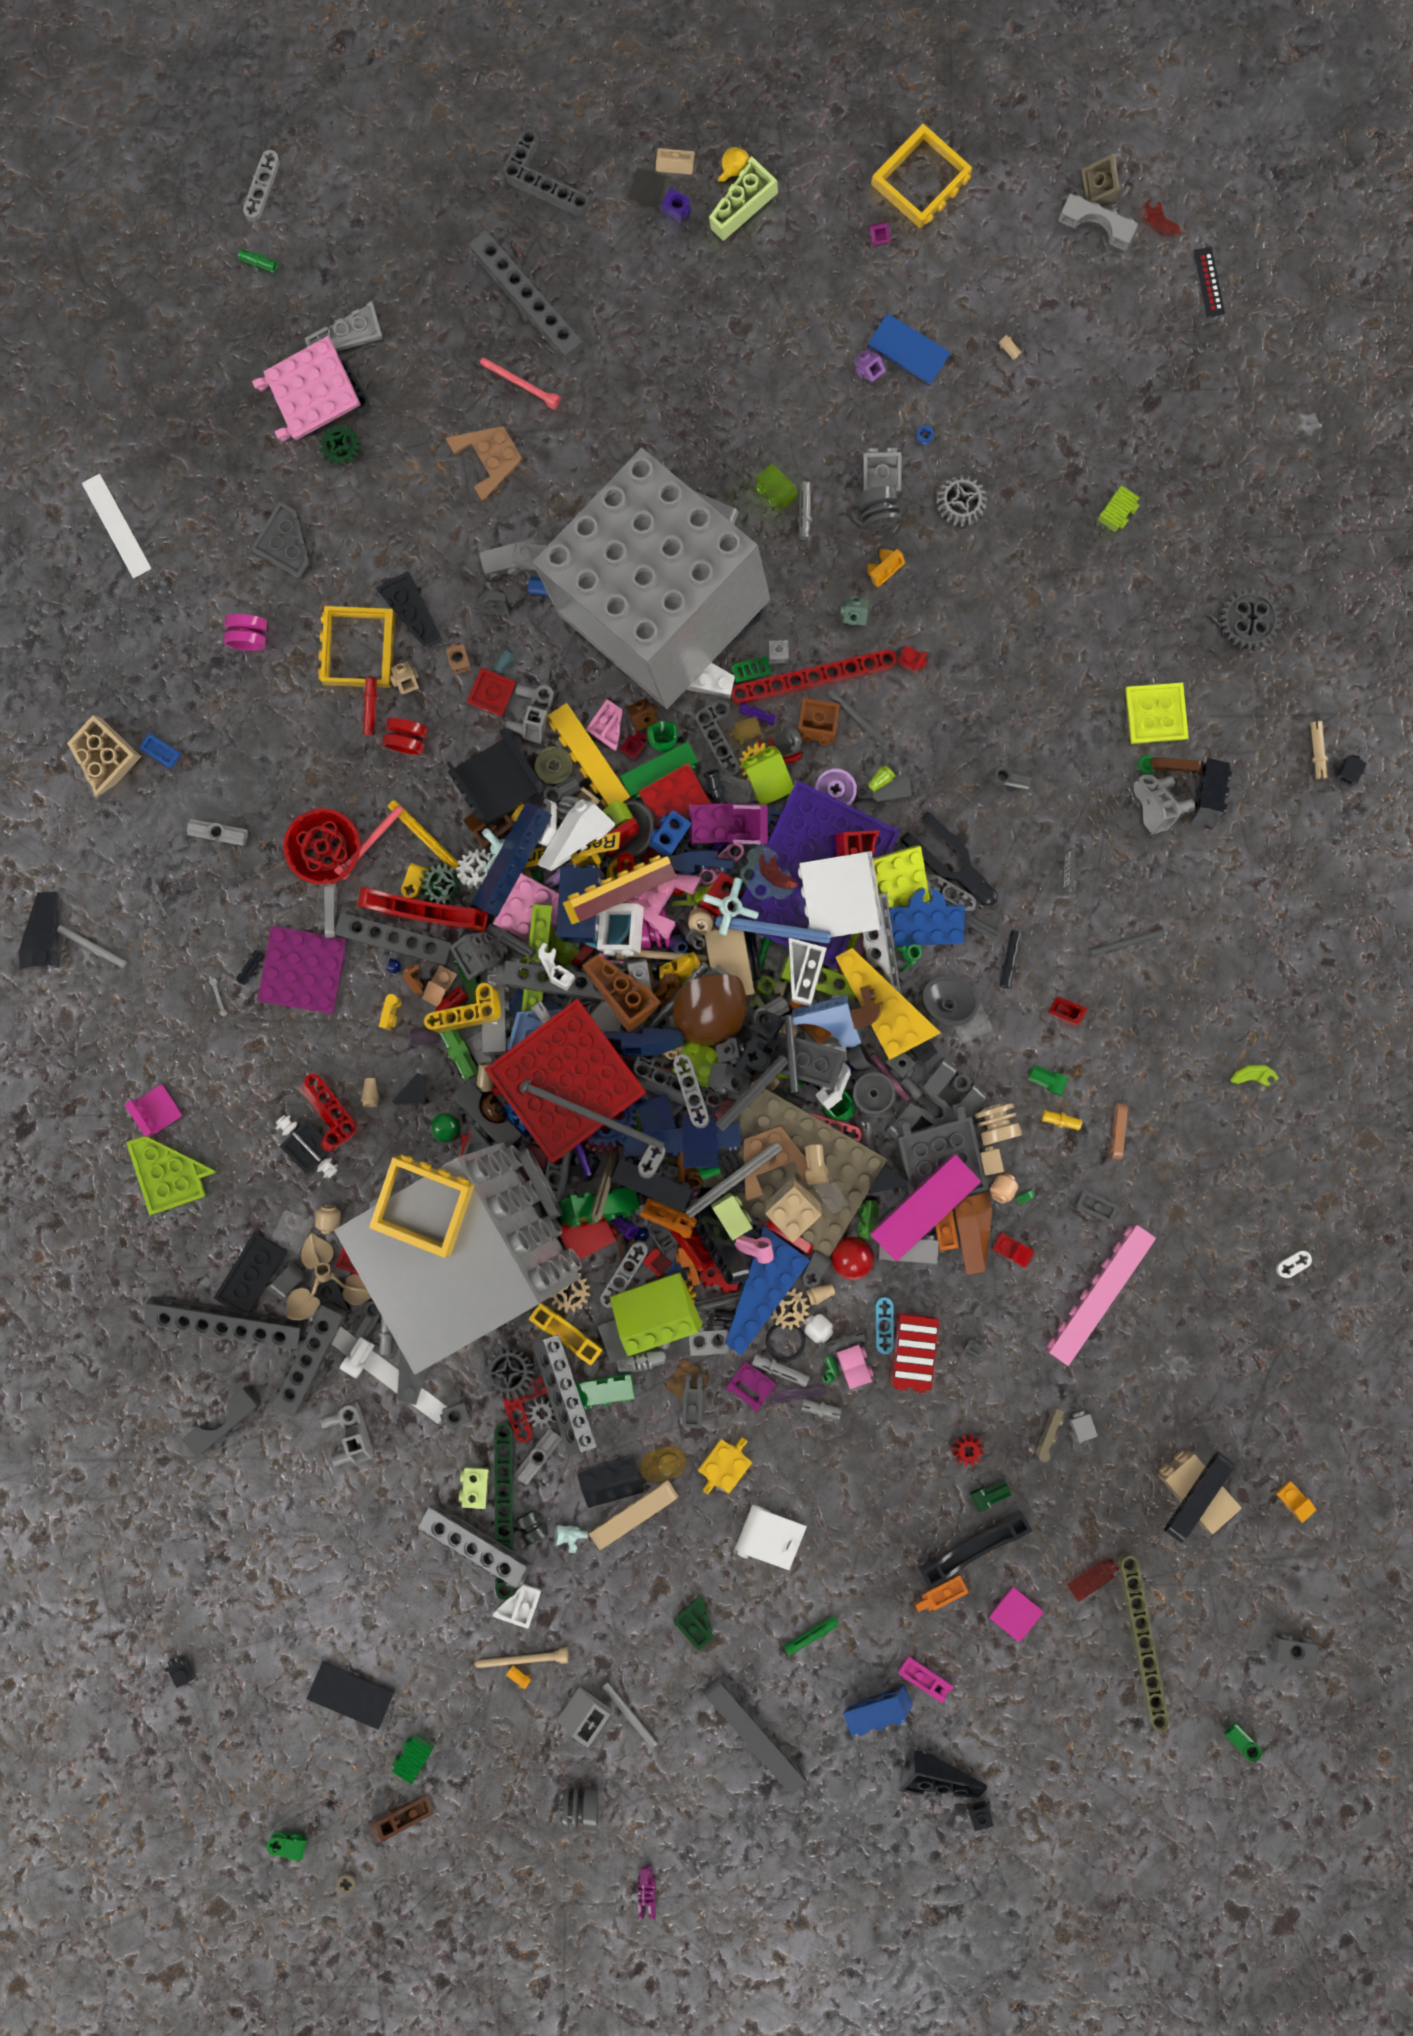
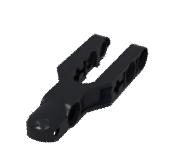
[900,812,998,907]

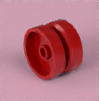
[381,718,428,755]

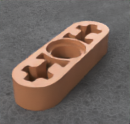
[1110,1103,1128,1159]

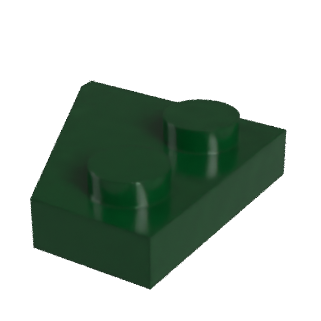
[673,1595,713,1651]

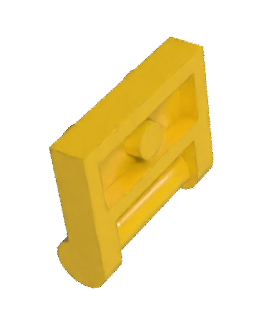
[379,994,402,1031]

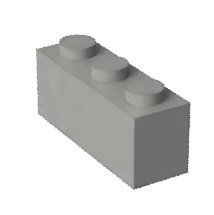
[479,538,535,580]
[877,1236,939,1264]

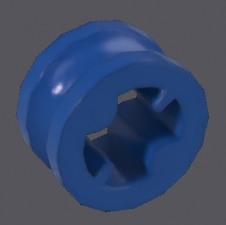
[917,425,934,445]

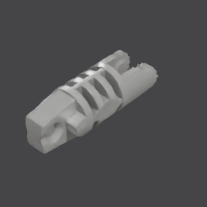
[617,1351,667,1373]

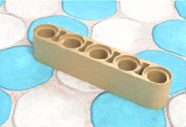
[588,1480,679,1550]

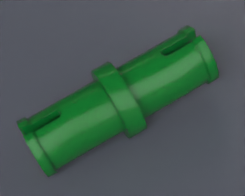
[238,249,278,273]

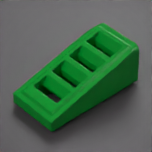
[730,656,772,685]

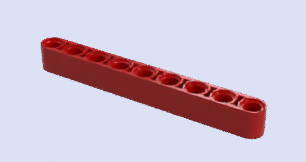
[731,650,896,705]

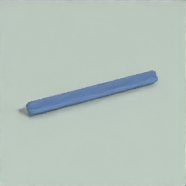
[716,916,831,944]

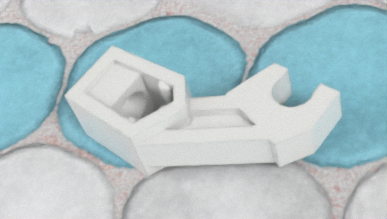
[538,799,557,847]
[538,943,575,991]
[815,1062,851,1110]

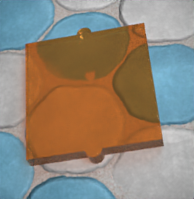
[665,1359,710,1400]

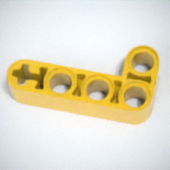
[424,983,501,1033]

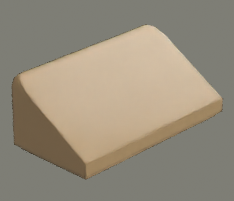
[656,148,695,175]

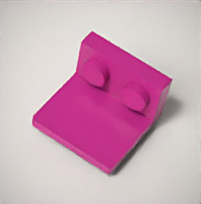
[124,1085,182,1137]

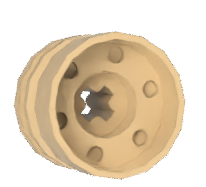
[974,1103,1022,1146]

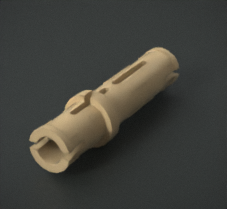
[1310,721,1328,780]

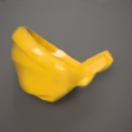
[717,147,750,182]

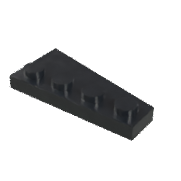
[375,571,442,648]

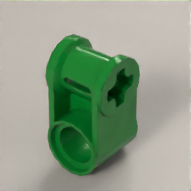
[267,1831,307,1861]

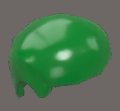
[430,1113,460,1143]

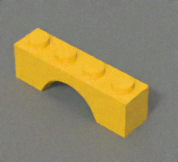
[529,1302,603,1366]

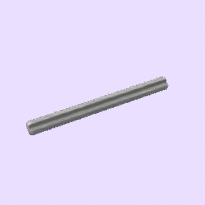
[685,1142,782,1217]

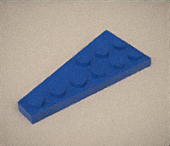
[725,1226,810,1355]

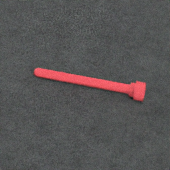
[480,358,561,410]
[334,806,402,880]

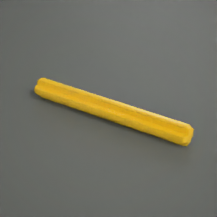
[388,800,459,871]

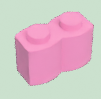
[836,1343,874,1389]

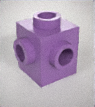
[853,350,886,382]

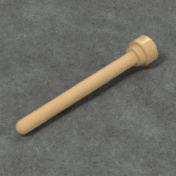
[616,944,709,962]
[474,1647,569,1668]

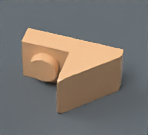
[422,965,457,1007]

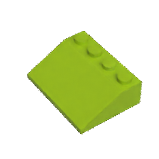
[610,1272,703,1356]

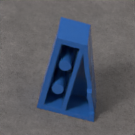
[843,1683,913,1736]

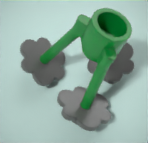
[876,944,922,982]

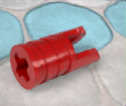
[435,986,469,1012]

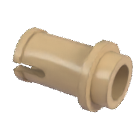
[999,335,1022,360]

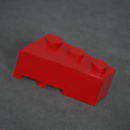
[835,830,880,857]

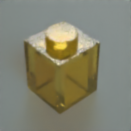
[732,717,762,745]

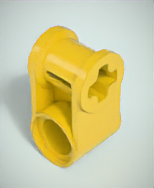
[401,863,429,900]

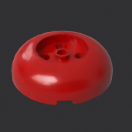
[283,808,361,885]

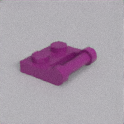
[725,1360,776,1412]

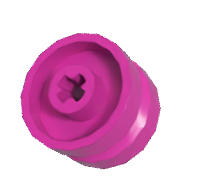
[223,614,267,651]

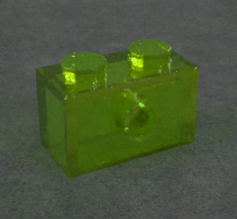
[755,463,798,511]

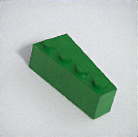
[559,1188,640,1228]

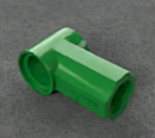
[1027,1065,1069,1096]
[1224,1722,1262,1762]

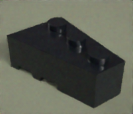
[1190,758,1232,830]

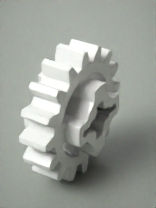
[456,849,493,889]

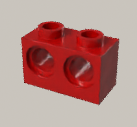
[701,871,742,918]

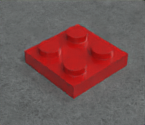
[467,667,517,718]

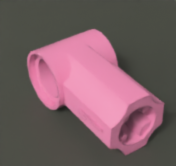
[735,1235,774,1264]

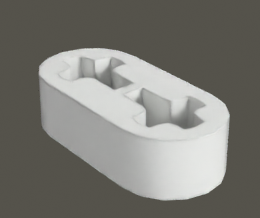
[1276,1251,1312,1278]

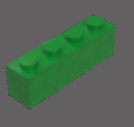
[620,742,698,800]

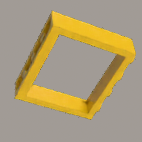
[871,124,972,228]
[318,606,395,688]
[369,1154,475,1258]

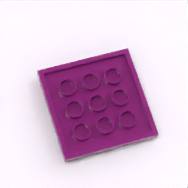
[257,926,348,1014]

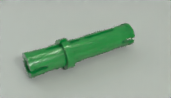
[783,1615,840,1656]

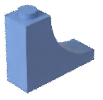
[792,995,861,1048]

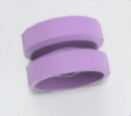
[814,769,857,806]

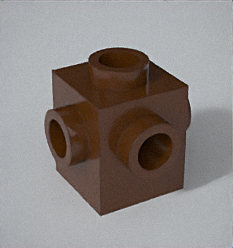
[626,698,658,731]

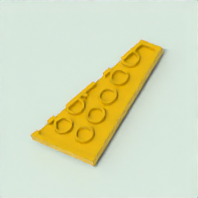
[835,948,941,1060]

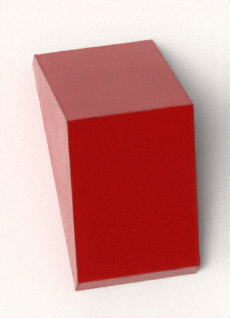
[1048,996,1088,1027]

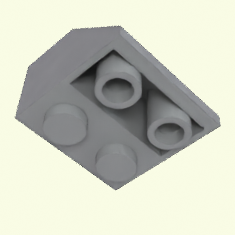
[557,1687,612,1748]

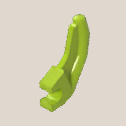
[1230,1065,1279,1087]

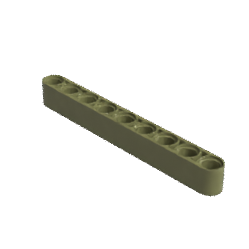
[1118,1553,1169,1731]

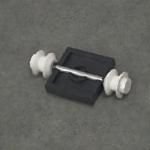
[276,1115,338,1178]

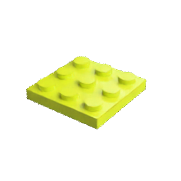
[1125,683,1189,744]
[873,845,930,907]

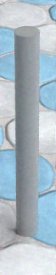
[57,925,127,968]
[602,1682,657,1749]

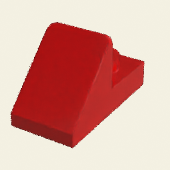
[991,1232,1034,1268]

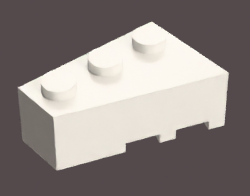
[686,663,735,699]
[789,938,826,1007]

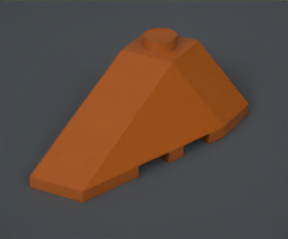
[582,955,661,1032]
[952,1192,992,1275]

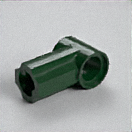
[969,1479,1011,1512]

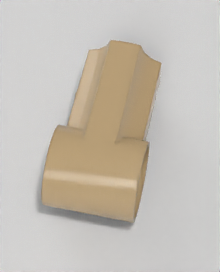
[805,1144,829,1185]

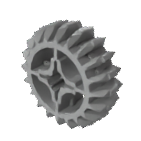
[936,475,988,527]

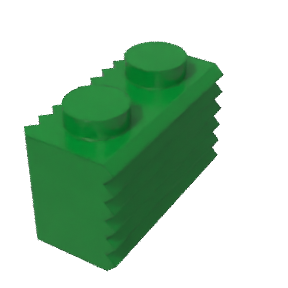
[391,1734,434,1785]

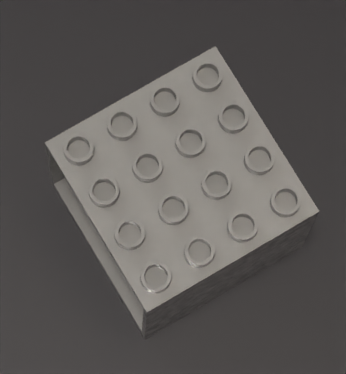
[532,447,771,709]
[334,1142,582,1375]

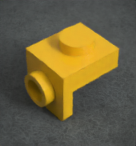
[570,853,601,869]

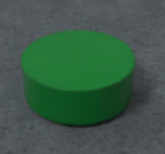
[1137,755,1155,775]
[1015,1188,1035,1204]

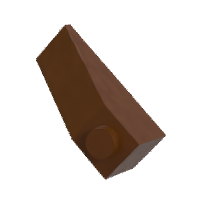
[367,1795,434,1842]

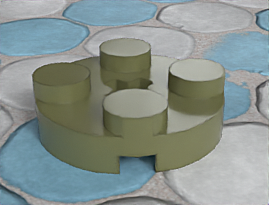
[535,746,573,785]

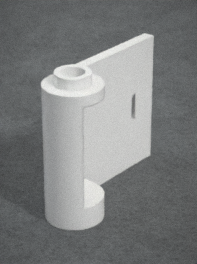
[735,1505,807,1570]

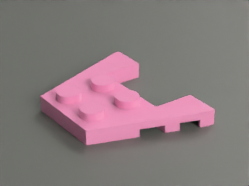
[624,874,701,939]

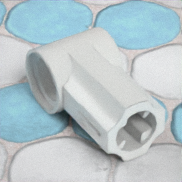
[339,1337,375,1379]

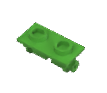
[857,1200,879,1240]

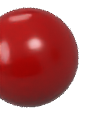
[831,1237,874,1280]

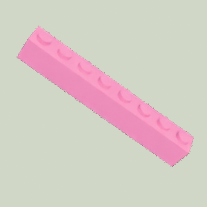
[1047,1224,1156,1366]

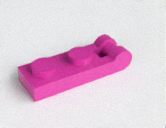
[897,1655,954,1703]

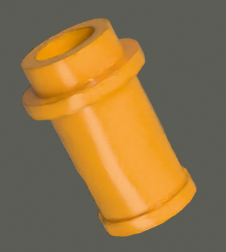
[505,1665,532,1690]

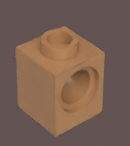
[445,643,472,675]

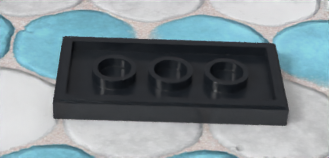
[214,1231,288,1312]
[307,1661,395,1730]

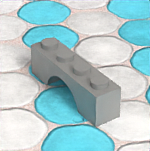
[1058,193,1138,251]

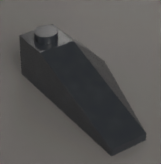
[19,892,59,970]
[899,1751,987,1798]

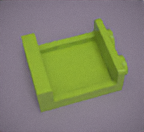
[741,746,794,805]

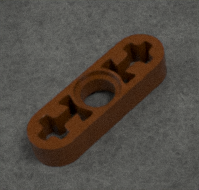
[1150,757,1204,773]

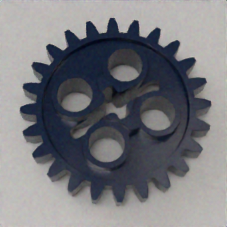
[584,1103,638,1149]

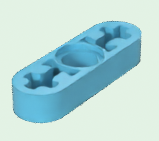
[875,1297,894,1354]

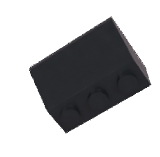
[577,1454,644,1508]

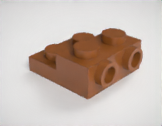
[797,698,840,745]

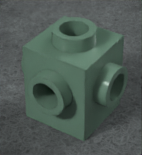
[840,596,869,626]

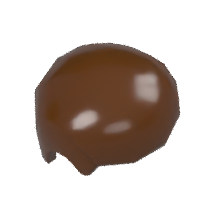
[481,1093,506,1124]

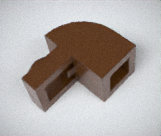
[850,985,883,1029]

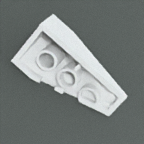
[538,799,615,871]

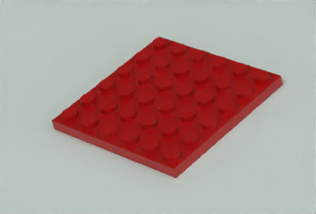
[485,999,647,1164]

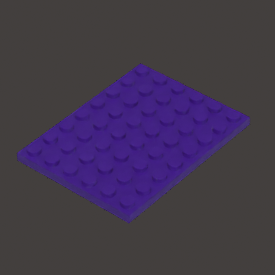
[732,780,900,970]

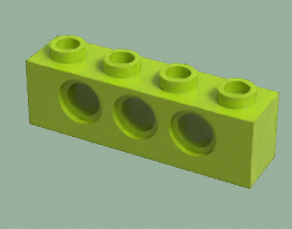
[779,956,856,1001]

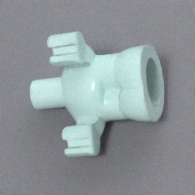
[554,1525,588,1553]

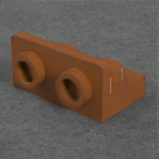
[402,965,425,999]

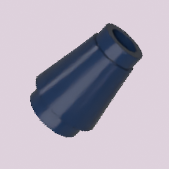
[669,934,688,953]

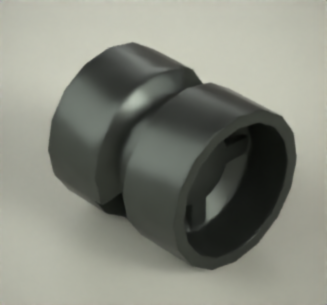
[513,1509,548,1546]

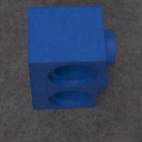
[649,810,691,857]

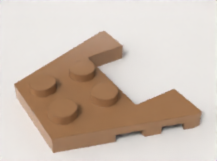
[446,426,522,503]
[744,1126,807,1201]

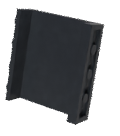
[447,727,545,826]

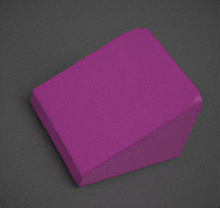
[868,221,891,246]

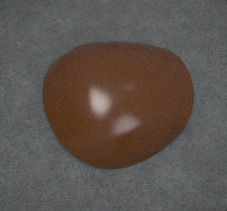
[673,974,747,1046]

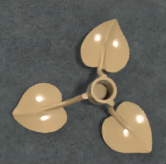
[286,1233,371,1320]

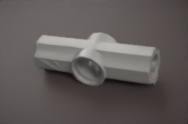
[187,819,248,846]
[514,1428,563,1485]

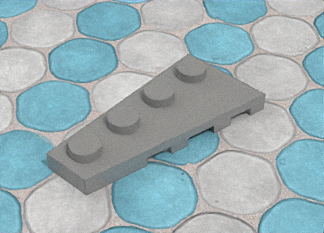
[305,301,383,352]

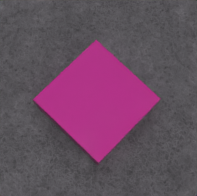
[988,1586,1044,1643]

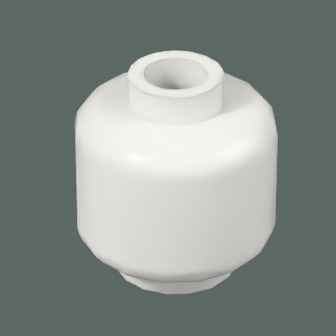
[804,1314,833,1343]

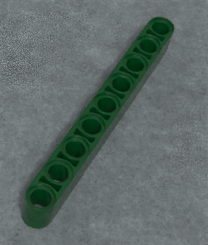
[494,1421,514,1600]

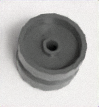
[851,1072,895,1115]

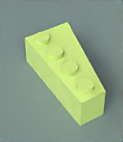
[709,156,778,241]

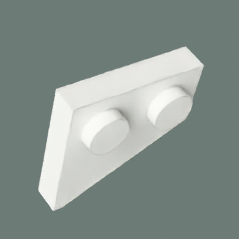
[493,1584,542,1629]

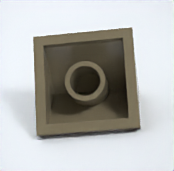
[1081,154,1120,205]

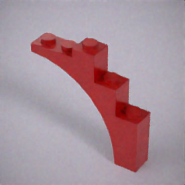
[357,887,488,932]

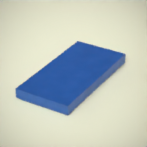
[867,313,951,385]

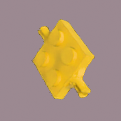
[698,1436,752,1495]

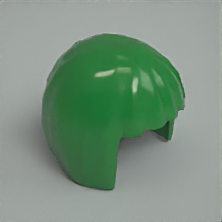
[647,721,678,752]
[822,1089,855,1122]

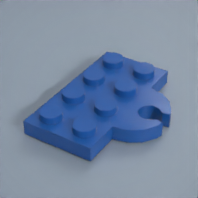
[889,887,965,946]

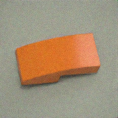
[675,1247,700,1286]

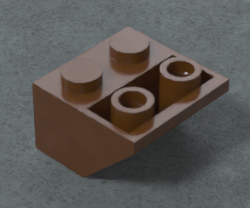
[463,813,514,850]

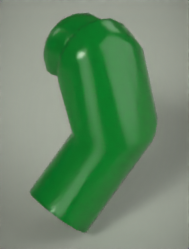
[822,1354,839,1384]

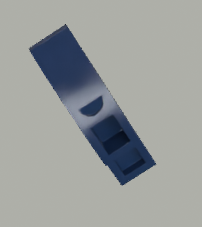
[669,850,736,875]
[604,1028,683,1057]

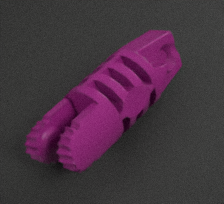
[638,1866,656,1920]

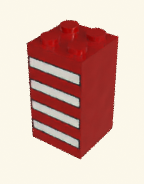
[889,1313,939,1393]

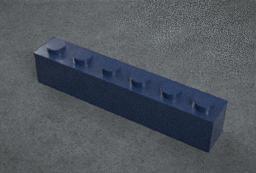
[472,801,552,917]
[623,1121,743,1160]

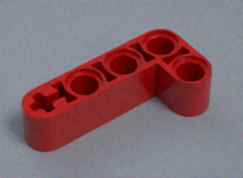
[301,1074,357,1152]

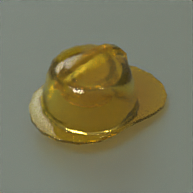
[640,1447,686,1482]

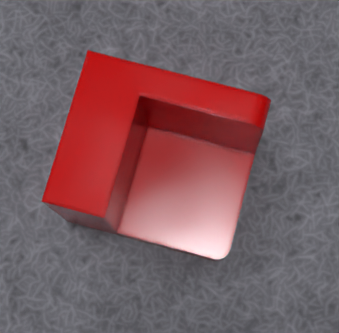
[643,1247,672,1278]

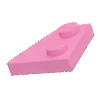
[585,699,623,752]

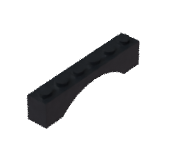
[918,1510,1033,1589]

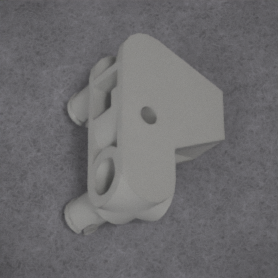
[505,683,556,744]
[1134,775,1195,834]
[320,1402,374,1467]

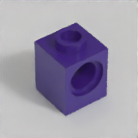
[661,188,691,222]

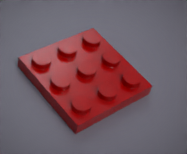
[638,763,711,842]

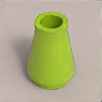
[867,764,896,792]

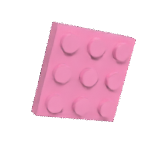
[492,873,559,942]

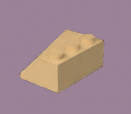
[68,715,142,797]

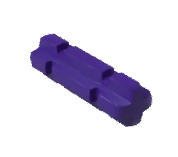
[739,703,776,726]

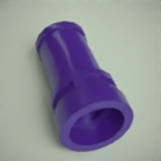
[611,1215,638,1239]

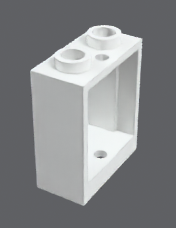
[597,903,644,956]

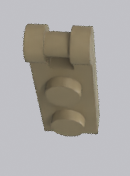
[1036,1407,1065,1462]

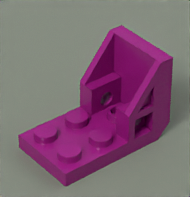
[689,803,768,844]

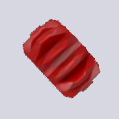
[951,1434,985,1467]

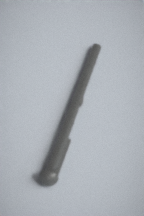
[520,1080,665,1150]

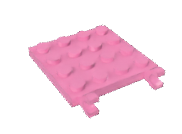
[252,336,360,442]

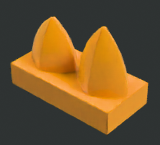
[867,549,905,588]

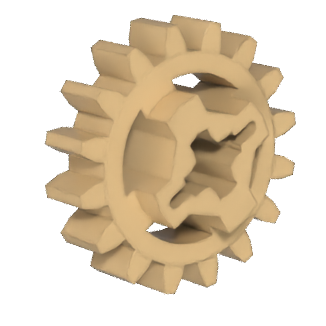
[549,1273,591,1313]
[770,1288,810,1330]

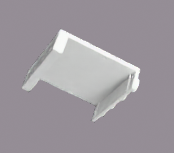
[798,851,884,937]

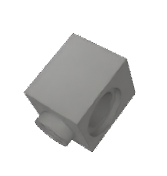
[768,640,789,665]
[1068,1410,1098,1443]

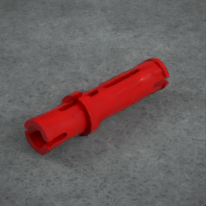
[362,676,378,735]

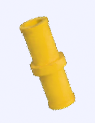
[1041,1109,1082,1131]

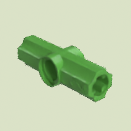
[440,1022,478,1080]

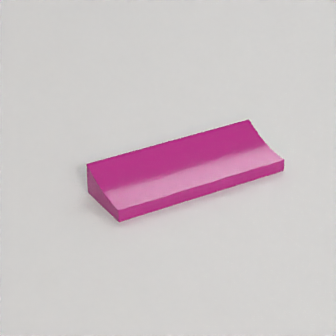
[869,1153,981,1262]

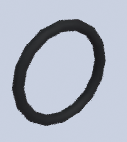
[766,1323,806,1362]

